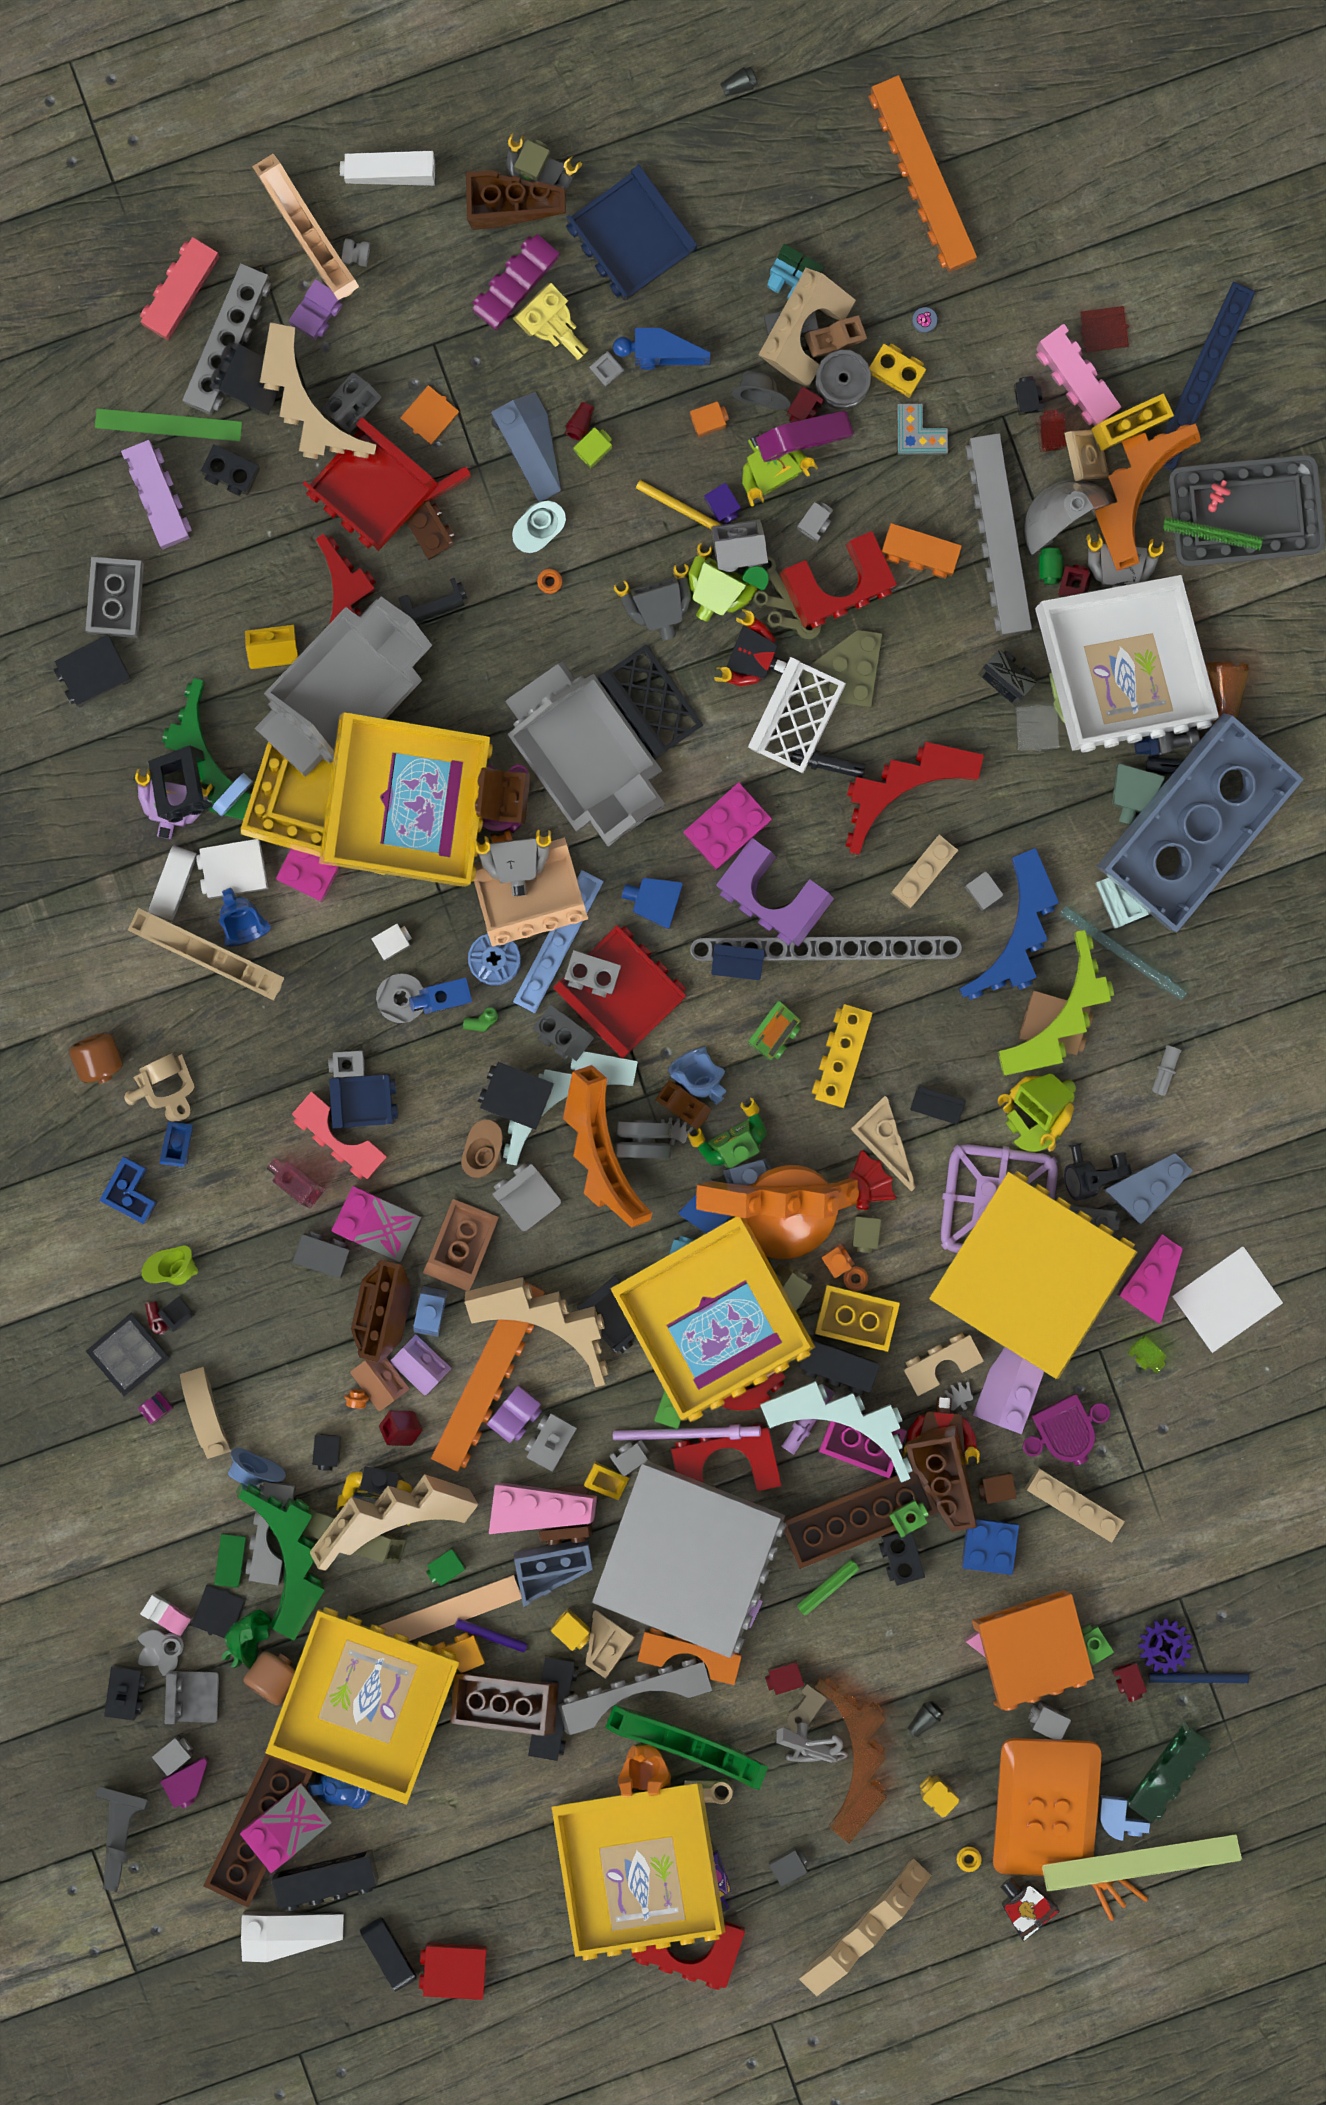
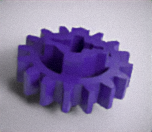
[1138,1618,1193,1674]

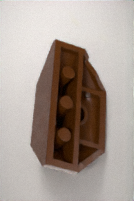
[351,1260,412,1363]

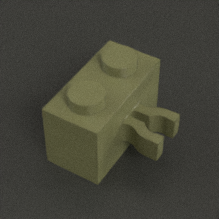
[774,1264,812,1311]

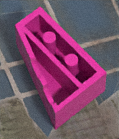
[1117,1234,1182,1324]

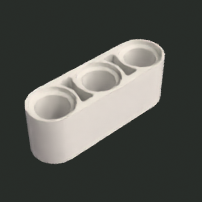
[149,845,197,921]

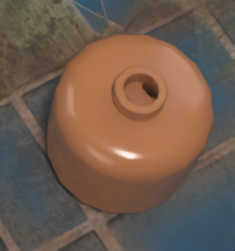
[243,1652,296,1706]

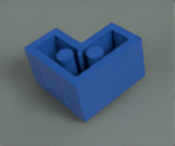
[99,1156,158,1224]

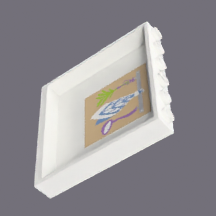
[1035,575,1219,752]

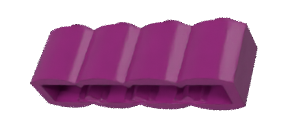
[472,234,560,331]

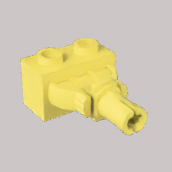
[513,283,589,360]

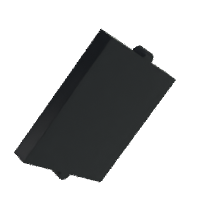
[191,1585,245,1638]

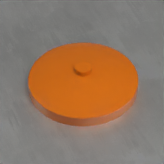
[746,1165,837,1259]

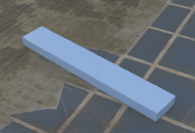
[513,870,604,1013]

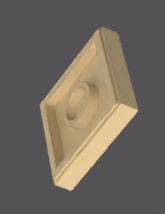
[1065,430,1109,482]

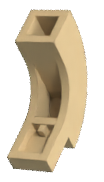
[180,1367,231,1459]

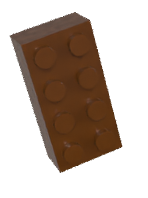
[450,1671,559,1736]

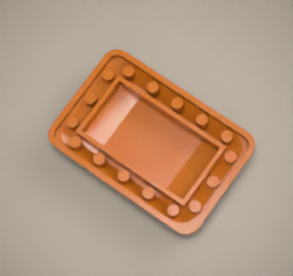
[993,1738,1101,1876]

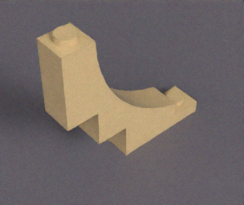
[310,1474,478,1571]

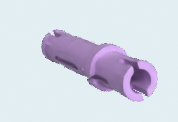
[781,1384,835,1455]

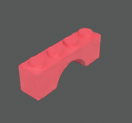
[292,1092,388,1180]

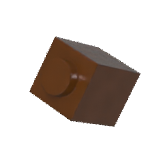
[978,1472,1017,1504]

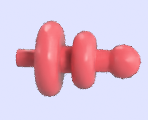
[1208,480,1231,512]

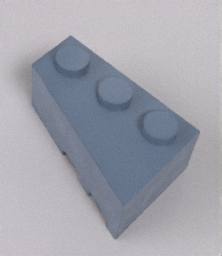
[1103,1153,1193,1224]
[514,1538,593,1607]

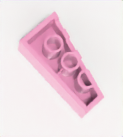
[489,1482,597,1534]

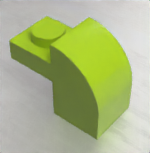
[1005,1110,1060,1152]

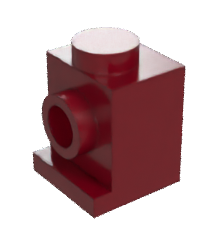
[786,386,824,423]
[1058,565,1092,598]
[1111,1661,1147,1702]

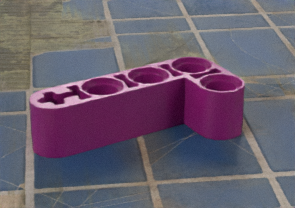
[756,411,854,462]

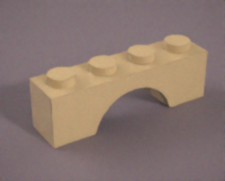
[1025,1467,1125,1543]

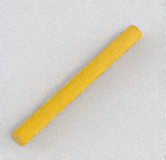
[636,480,723,530]

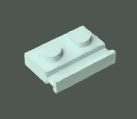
[1095,877,1149,929]

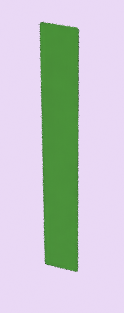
[95,409,242,441]

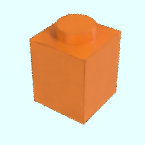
[690,401,729,438]

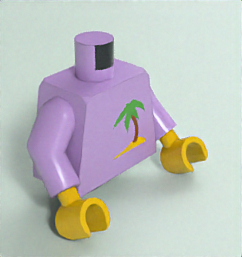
[135,769,213,839]

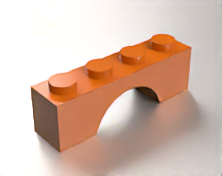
[637,1627,741,1685]

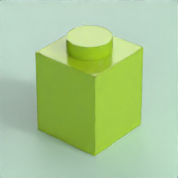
[573,427,612,469]

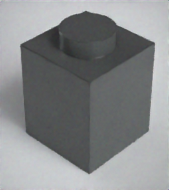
[769,1847,809,1887]

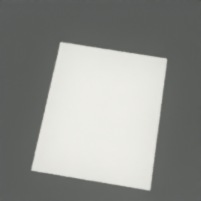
[1172,1247,1283,1353]

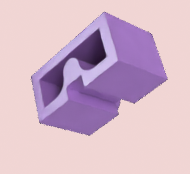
[289,279,343,341]

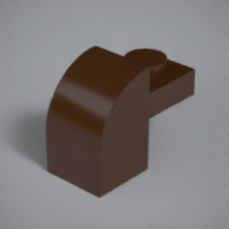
[655,1080,712,1130]

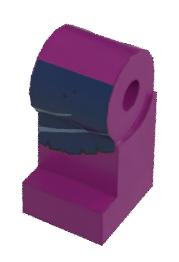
[138,1391,173,1425]

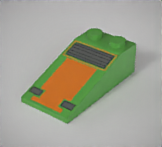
[747,1001,801,1061]

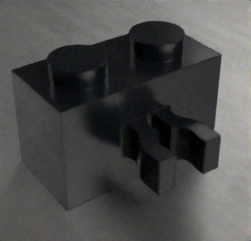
[104,1664,146,1721]

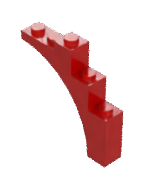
[316,533,376,624]
[845,742,984,855]

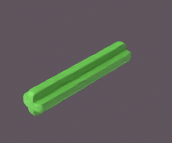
[797,1559,859,1615]

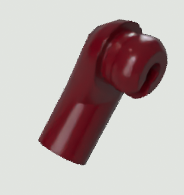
[145,1301,168,1334]

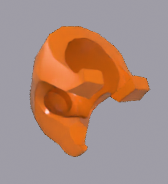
[618,1742,671,1797]

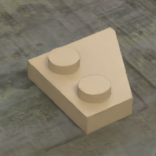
[586,1610,635,1679]

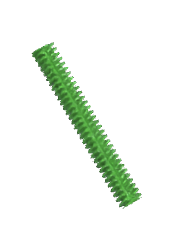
[1162,517,1263,551]

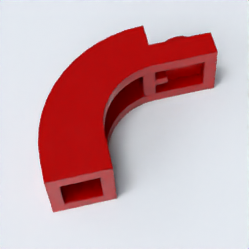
[722,1372,786,1411]

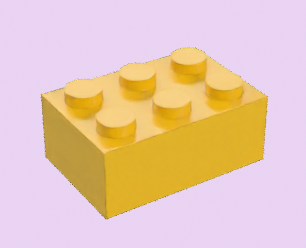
[814,1284,900,1352]

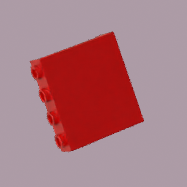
[302,417,438,552]
[553,925,686,1059]

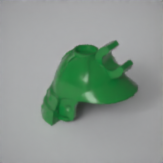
[222,1609,272,1669]

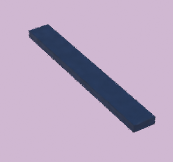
[1162,281,1256,472]

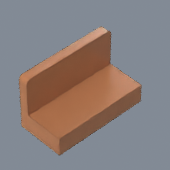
[350,1358,409,1411]

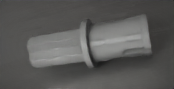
[1152,1045,1182,1096]

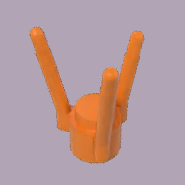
[1091,1879,1148,1921]

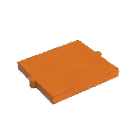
[400,385,459,445]

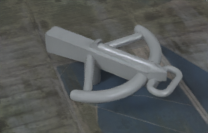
[777,1723,848,1763]

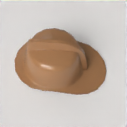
[461,1120,503,1178]

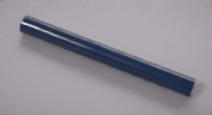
[1149,1673,1249,1683]

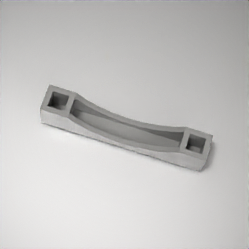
[558,1658,712,1735]

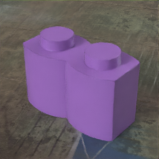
[487,1385,542,1443]

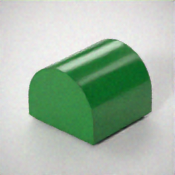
[742,565,769,590]

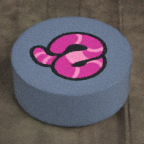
[912,307,937,333]

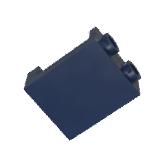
[329,1074,398,1128]

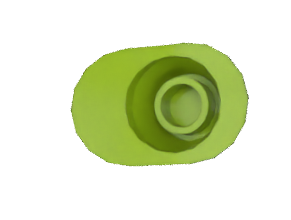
[142,1245,198,1285]

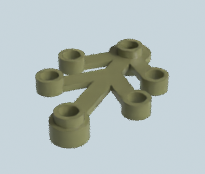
[752,556,823,639]

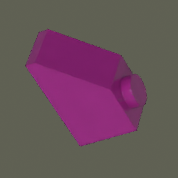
[160,1755,209,1809]

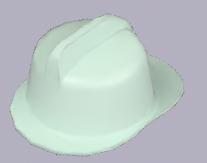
[512,501,566,553]

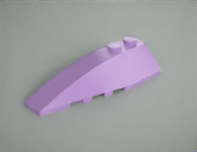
[973,1347,1044,1434]

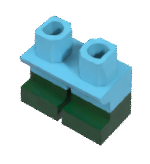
[767,244,825,299]

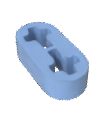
[212,773,253,816]

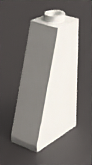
[340,151,435,186]

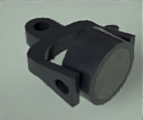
[1064,1142,1132,1201]

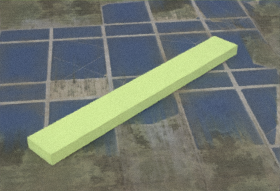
[1042,1835,1242,1891]

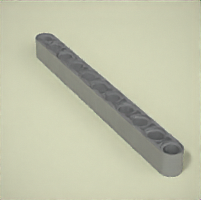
[690,936,962,962]

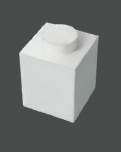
[372,924,412,961]

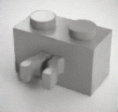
[525,1412,577,1472]

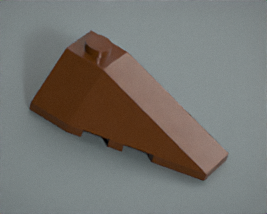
[466,170,566,230]

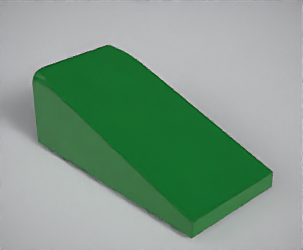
[214,1534,246,1588]

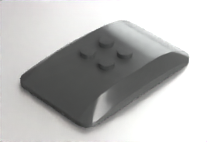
[1169,455,1325,566]

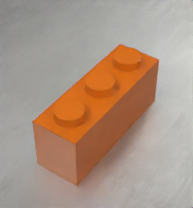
[882,523,962,579]

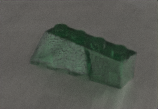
[1127,1722,1211,1823]

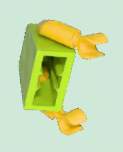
[998,1074,1076,1152]

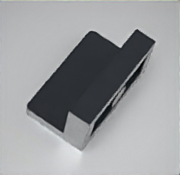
[910,1086,966,1125]

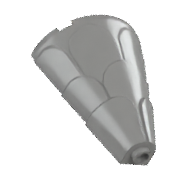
[1024,479,1116,556]

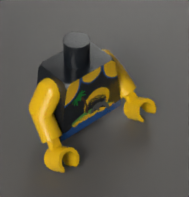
[337,1466,412,1526]

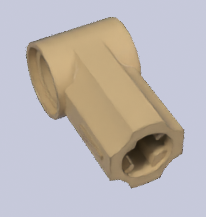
[684,1779,734,1804]

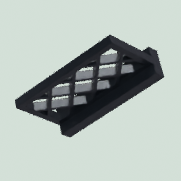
[597,645,703,760]

